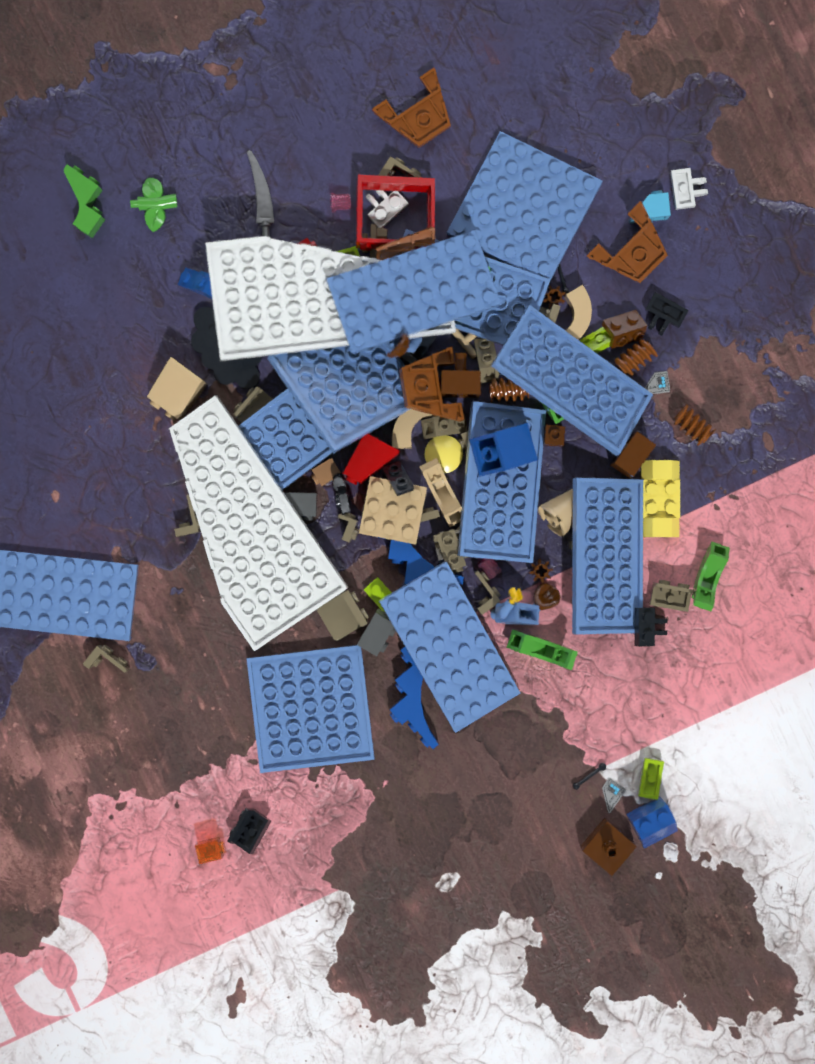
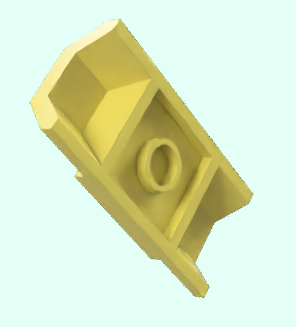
[641,460,680,537]

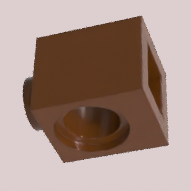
[543,425,565,447]

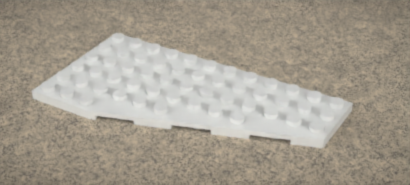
[206,236,456,361]
[169,395,349,651]

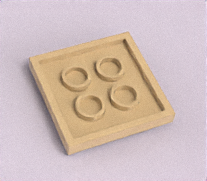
[359,476,427,544]

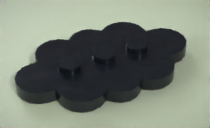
[191,307,263,389]

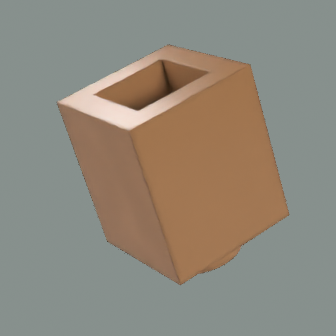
[311,458,341,487]

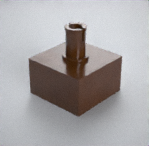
[441,353,481,398]
[610,431,656,478]
[580,817,637,876]

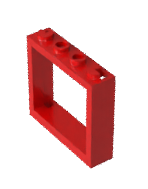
[356,175,435,251]

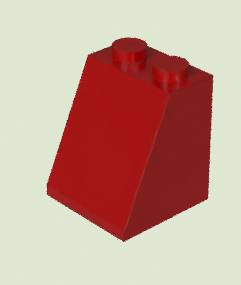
[343,434,400,485]

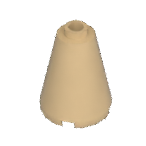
[538,489,573,536]

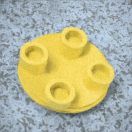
[425,435,463,473]

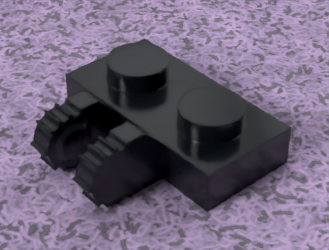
[645,292,689,336]
[333,472,350,513]
[634,607,668,647]

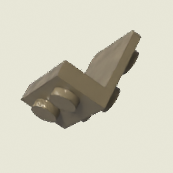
[317,590,369,641]

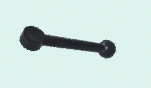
[558,264,569,295]
[572,763,606,790]

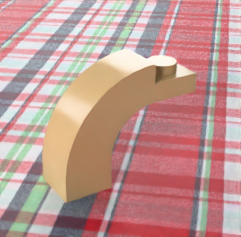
[564,285,592,340]
[392,409,439,449]
[420,458,462,527]

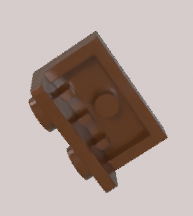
[602,310,648,349]

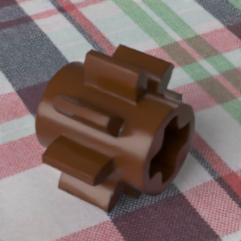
[542,286,566,309]
[529,559,553,583]

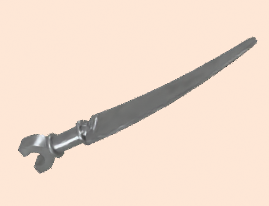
[247,151,274,237]

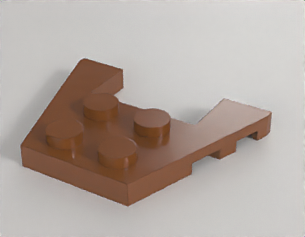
[372,68,451,148]
[587,201,668,283]
[376,227,435,260]
[399,347,464,422]

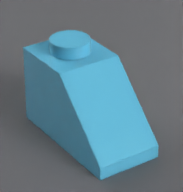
[629,190,671,223]

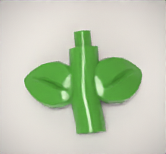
[130,178,178,232]

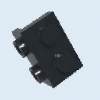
[227,808,271,854]

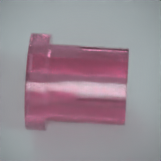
[330,193,351,212]
[477,558,502,579]

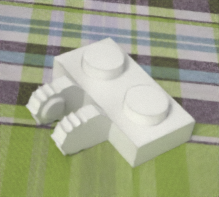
[670,168,708,210]
[366,190,409,228]

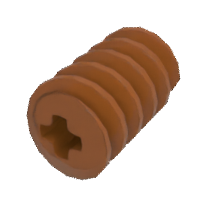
[614,339,658,376]
[489,378,529,403]
[673,404,716,446]

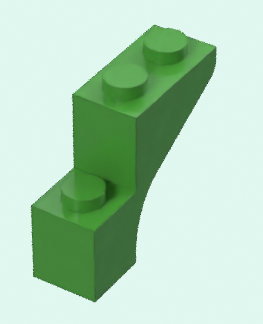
[64,165,105,238]

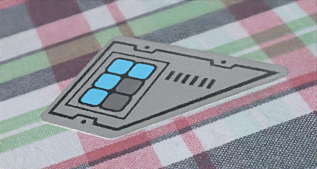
[645,371,670,394]
[602,778,626,813]

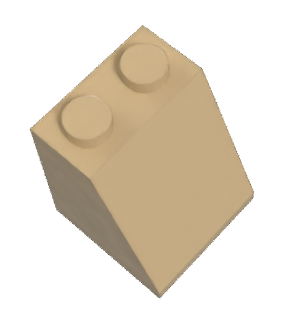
[147,357,208,421]

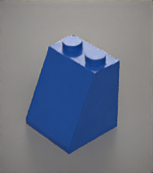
[469,423,538,477]
[626,796,678,849]

